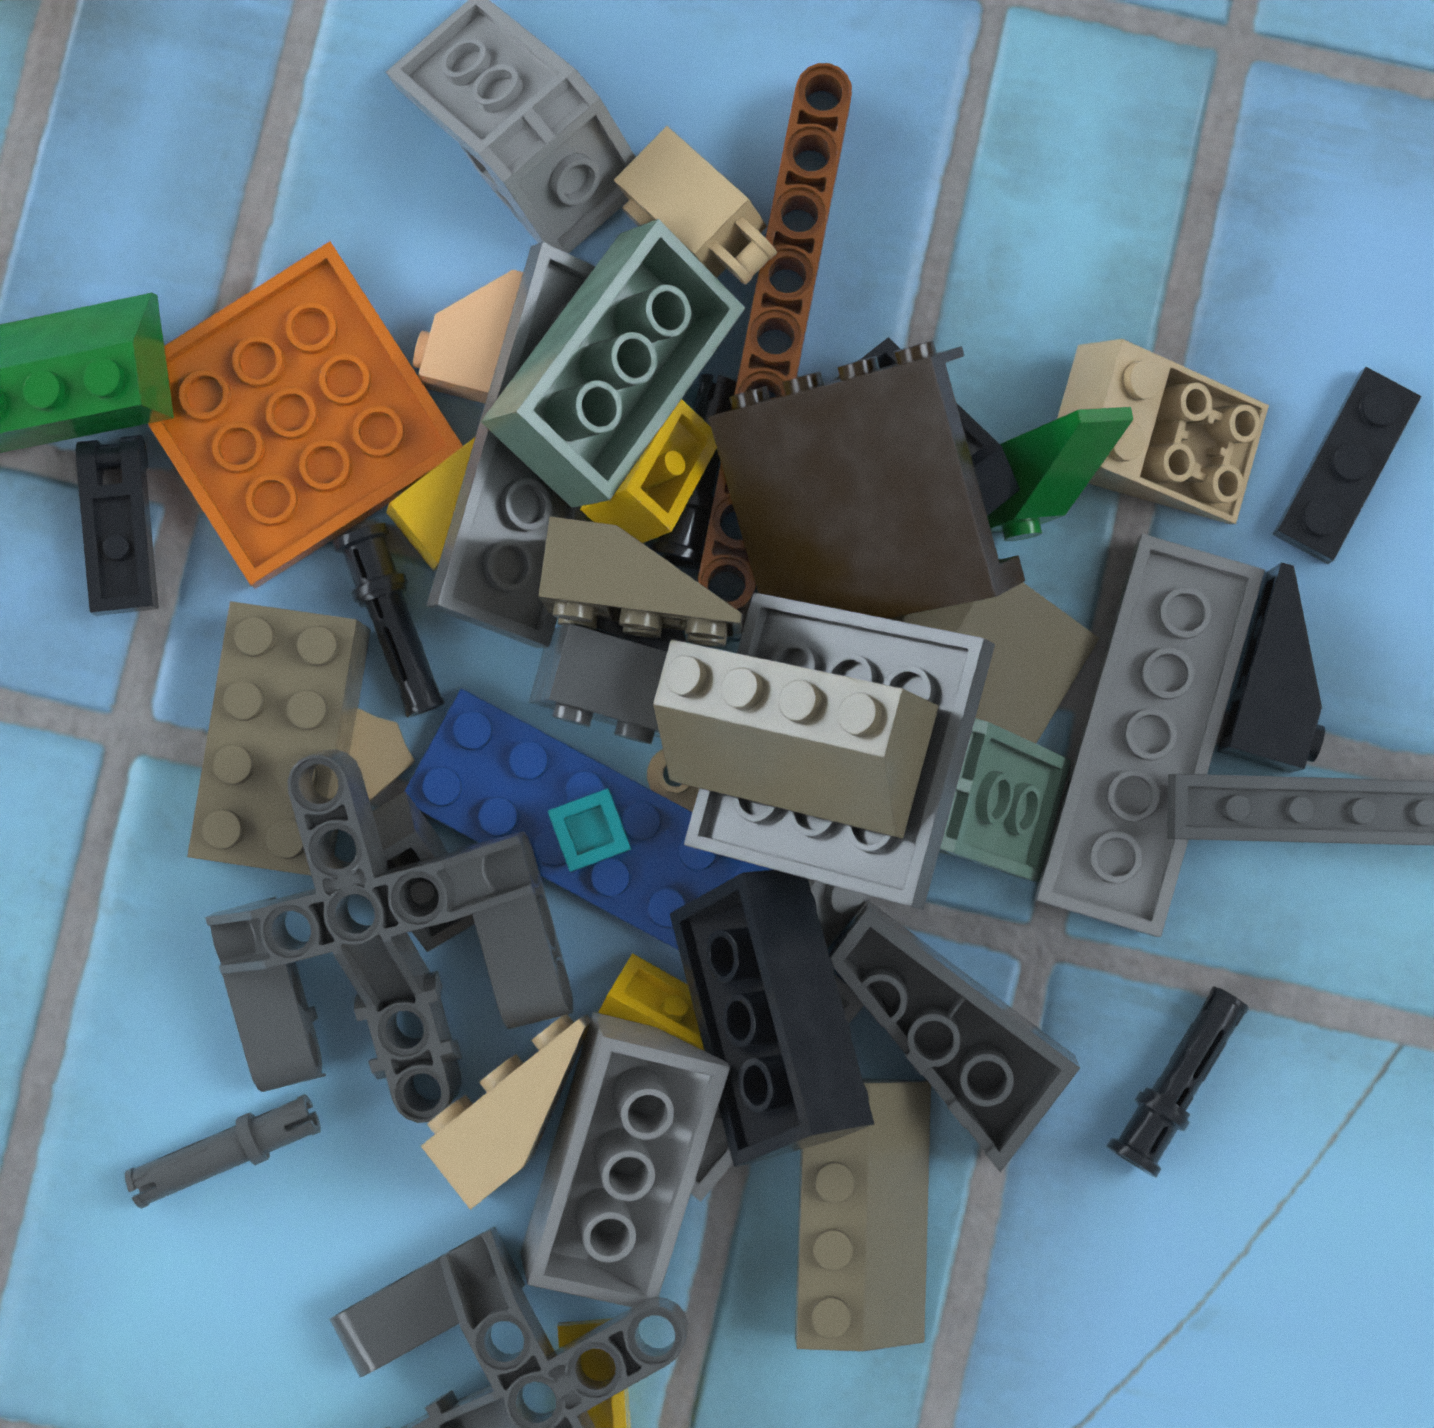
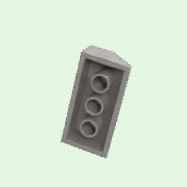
[520,1012,730,1307]

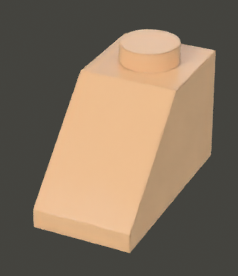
[413,270,523,404]

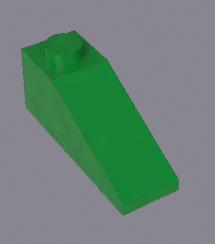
[987,407,1134,541]

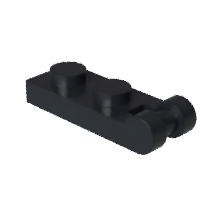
[75,435,159,616]

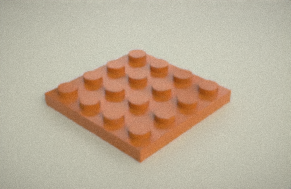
[148,241,463,589]

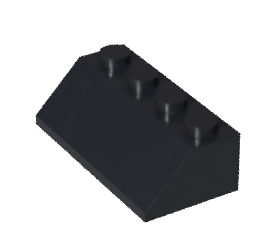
[670,870,875,1167]

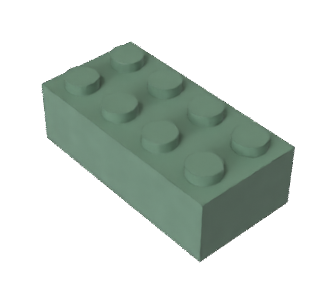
[481,219,745,508]

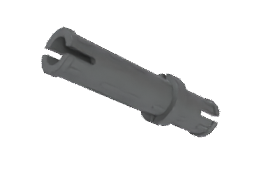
[125,1094,321,1209]

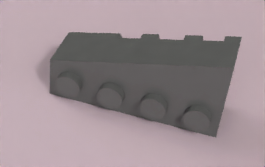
[529,623,667,744]
[829,901,1080,1173]

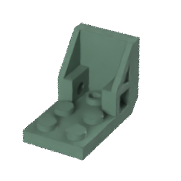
[939,718,1071,883]

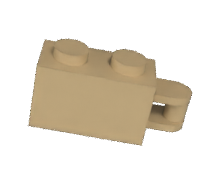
[614,126,777,285]

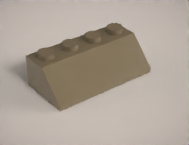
[653,639,939,839]
[795,1078,931,1351]

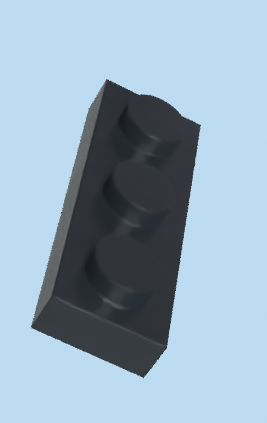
[1272,367,1422,564]

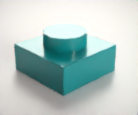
[548,788,632,872]

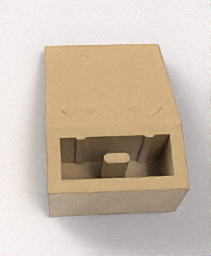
[1057,339,1269,524]
[421,1014,591,1210]

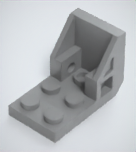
[386,0,636,254]

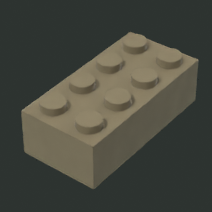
[187,601,371,876]

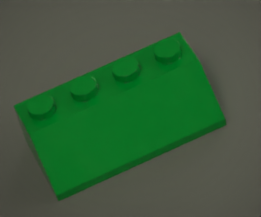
[0,292,174,453]

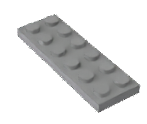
[1034,534,1265,937]

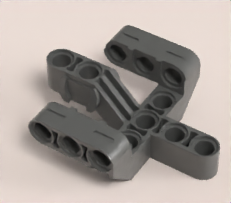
[205,749,573,1123]
[330,1227,688,1428]

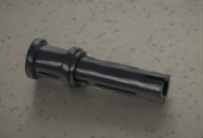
[649,374,737,569]
[333,523,445,718]
[1106,986,1249,1178]

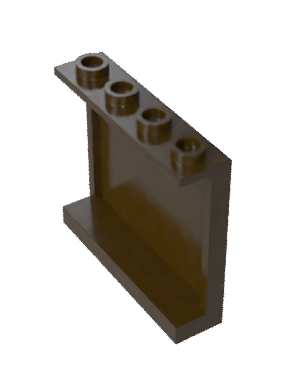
[708,340,1025,619]

